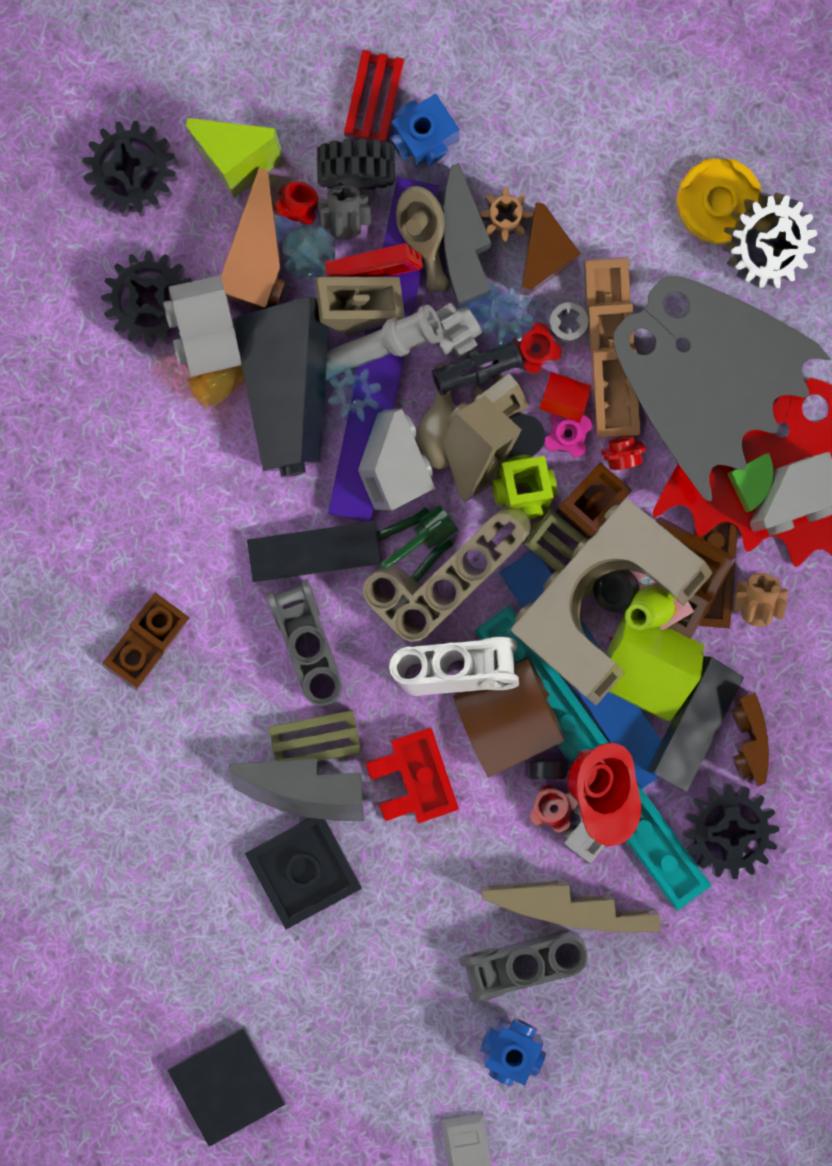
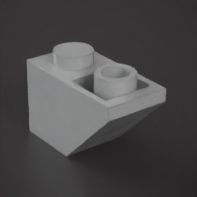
[358,409,435,511]
[750,452,832,536]

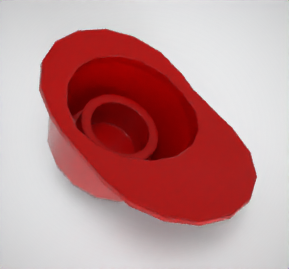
[568,742,641,847]

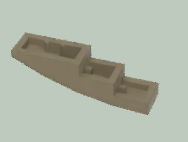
[481,880,661,932]

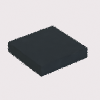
[245,818,362,930]
[167,1026,286,1147]

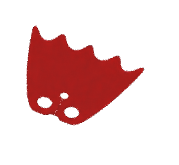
[652,378,832,567]

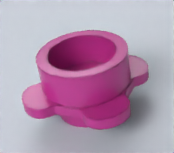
[544,414,592,457]

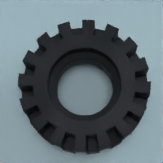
[317,139,395,190]

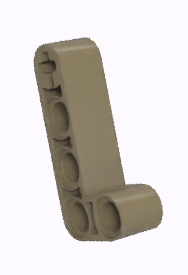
[363,507,531,642]

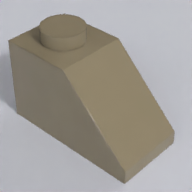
[443,395,521,502]

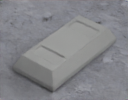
[441,1113,492,1166]

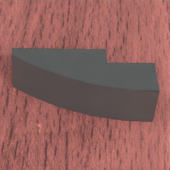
[443,163,491,309]
[229,759,364,821]

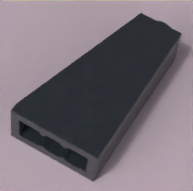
[233,297,329,478]

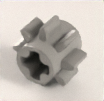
[436,302,482,359]

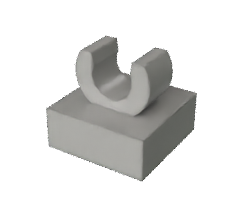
[562,806,605,863]

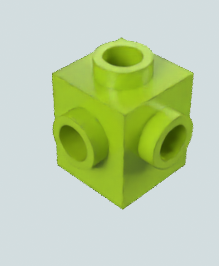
[492,455,557,520]

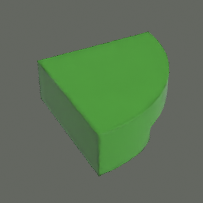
[727,453,773,512]

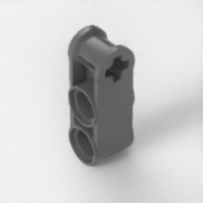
[267,579,343,706]
[459,931,588,1002]

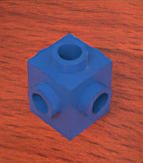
[390,93,460,167]
[480,1018,546,1086]

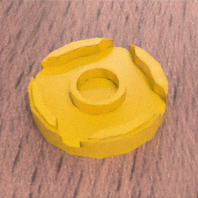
[676,158,762,244]

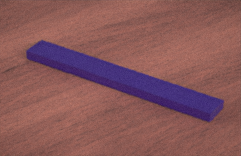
[328,177,439,522]

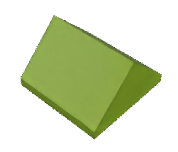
[186,118,283,197]
[605,608,705,722]

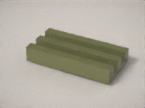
[522,508,594,595]
[268,710,362,761]

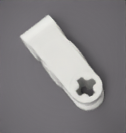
[389,637,519,696]

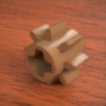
[479,187,533,245]
[733,573,789,627]

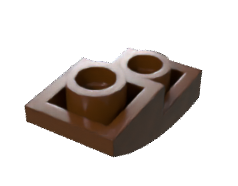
[102,592,190,691]
[731,691,769,786]

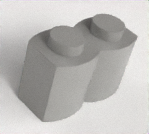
[163,275,242,377]

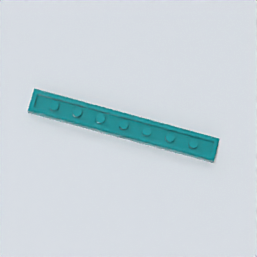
[474,605,712,911]

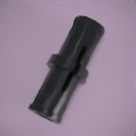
[432,341,522,396]

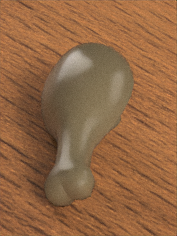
[396,186,450,293]
[416,364,455,469]

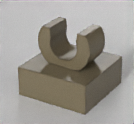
[473,374,529,419]

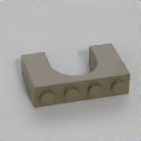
[510,498,713,705]

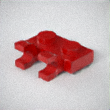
[364,727,459,824]

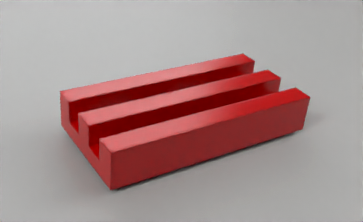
[344,50,404,143]
[325,243,423,277]

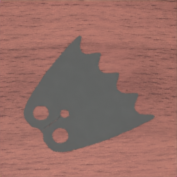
[613,276,832,501]

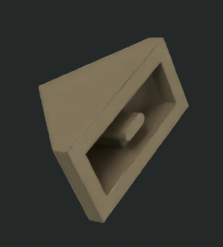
[315,277,405,336]

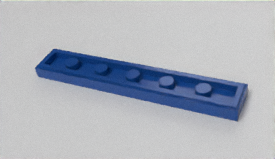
[499,551,661,789]

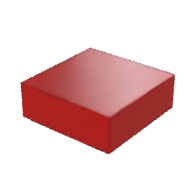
[539,372,591,423]

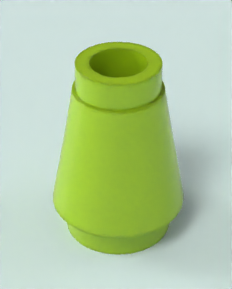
[625,585,675,630]

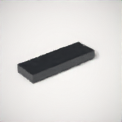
[247,521,382,582]
[647,656,744,792]

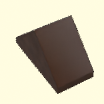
[520,202,581,296]
[556,462,632,538]

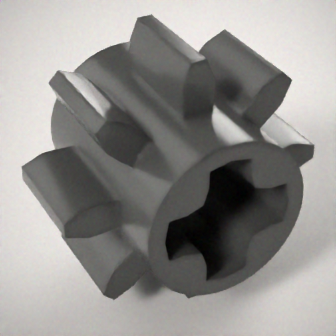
[318,185,371,240]

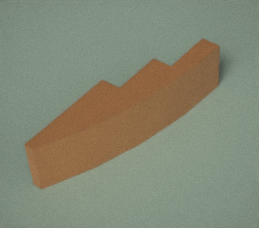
[584,256,640,438]

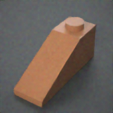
[221,168,286,311]

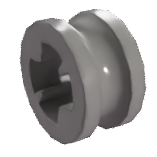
[549,302,588,343]

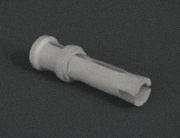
[326,305,443,380]

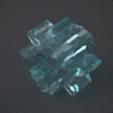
[282,224,335,280]
[480,287,533,344]
[328,367,381,422]

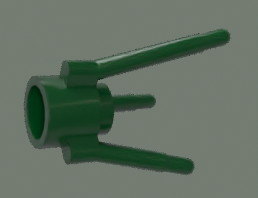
[377,505,459,582]

